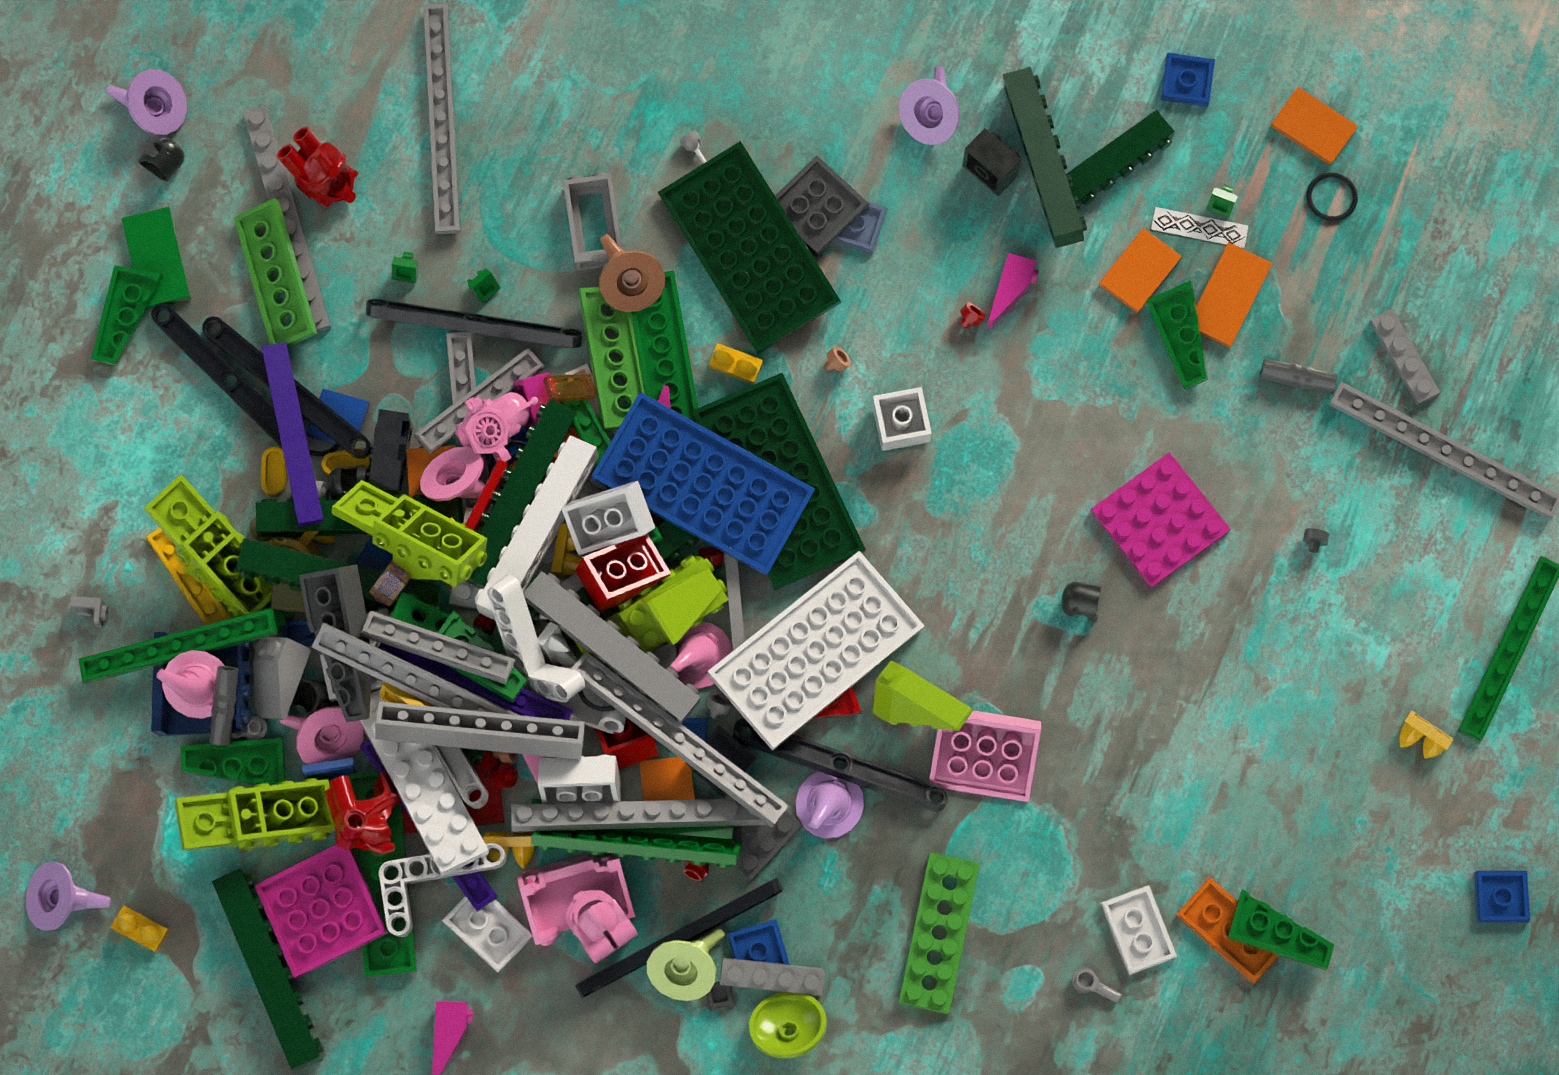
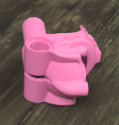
[566,890,638,964]

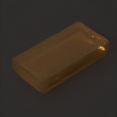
[543,374,597,401]

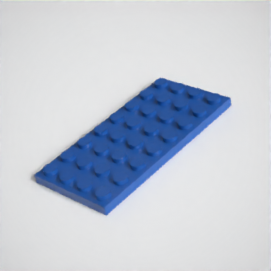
[591,392,815,576]

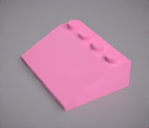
[929,710,1041,802]

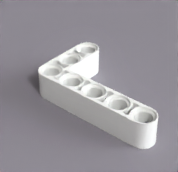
[487,575,585,702]
[379,843,507,937]

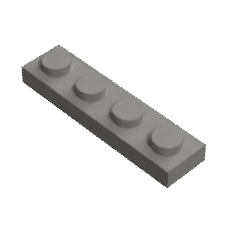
[1370,309,1440,406]
[719,958,825,996]

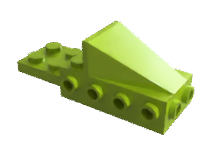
[143,474,272,618]
[332,480,487,587]
[573,555,729,673]
[174,778,335,852]

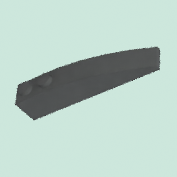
[299,564,371,722]

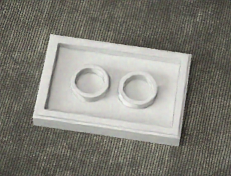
[1101,885,1177,976]
[442,896,533,974]

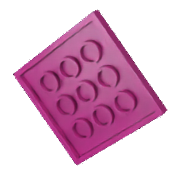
[1090,452,1231,589]
[254,844,388,979]

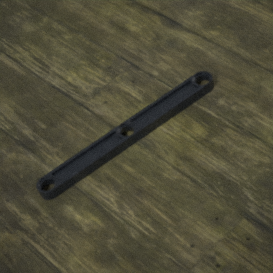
[366,299,583,348]
[151,304,310,451]
[202,316,372,459]
[732,718,948,812]
[575,878,784,998]

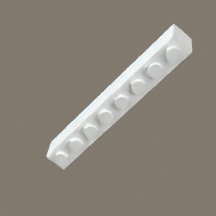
[475,436,599,620]

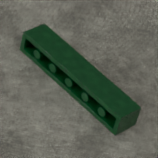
[1066,109,1175,205]

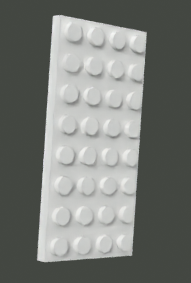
[707,551,924,751]

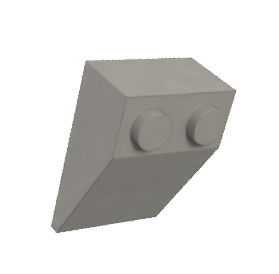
[253,637,311,720]

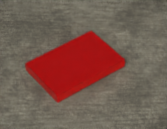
[465,460,508,532]

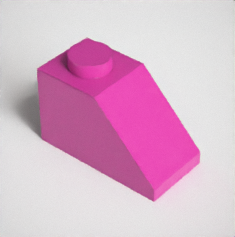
[513,372,556,429]

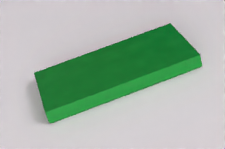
[121,207,191,310]

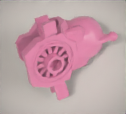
[455,392,538,462]

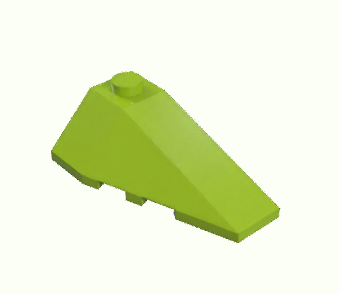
[873,661,973,731]

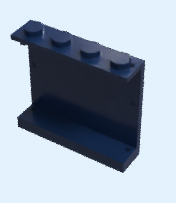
[151,632,253,736]

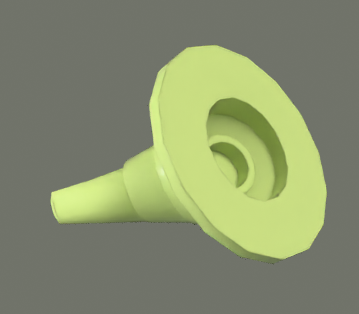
[647,928,725,1001]

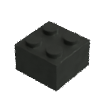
[962,128,1021,196]

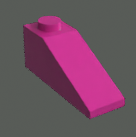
[987,253,1039,329]
[432,1001,473,1075]

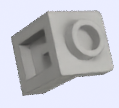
[70,596,109,627]

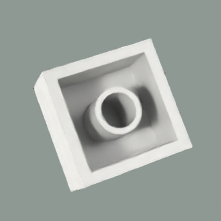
[872,387,932,451]

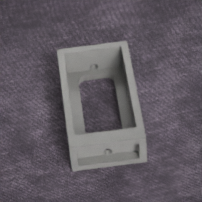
[563,172,623,271]

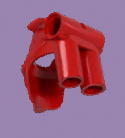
[277,127,358,207]
[324,772,401,854]

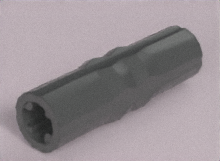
[1260,358,1337,395]
[209,666,239,746]

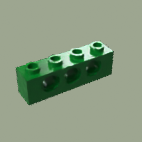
[388,592,492,643]

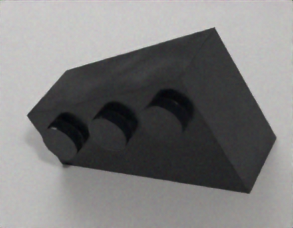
[365,409,413,496]

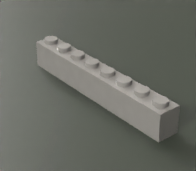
[523,571,701,724]
[375,701,585,760]

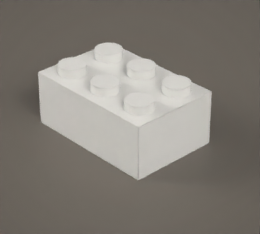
[561,481,655,555]
[538,755,621,804]

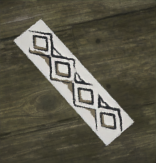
[1151,207,1248,248]

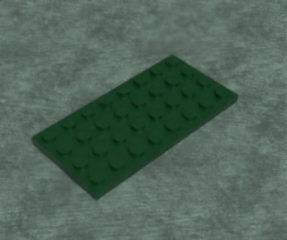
[658,141,842,354]
[692,373,866,591]

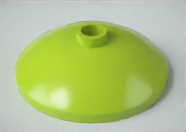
[749,992,827,1058]

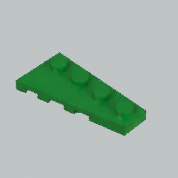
[91,265,164,366]
[1146,280,1208,390]
[438,611,527,703]
[180,738,285,786]
[1227,889,1334,971]

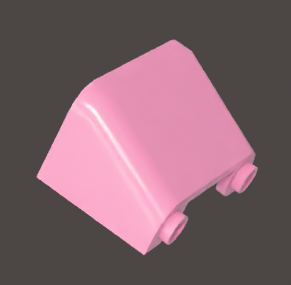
[517,852,635,946]

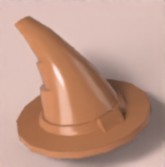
[599,234,665,312]

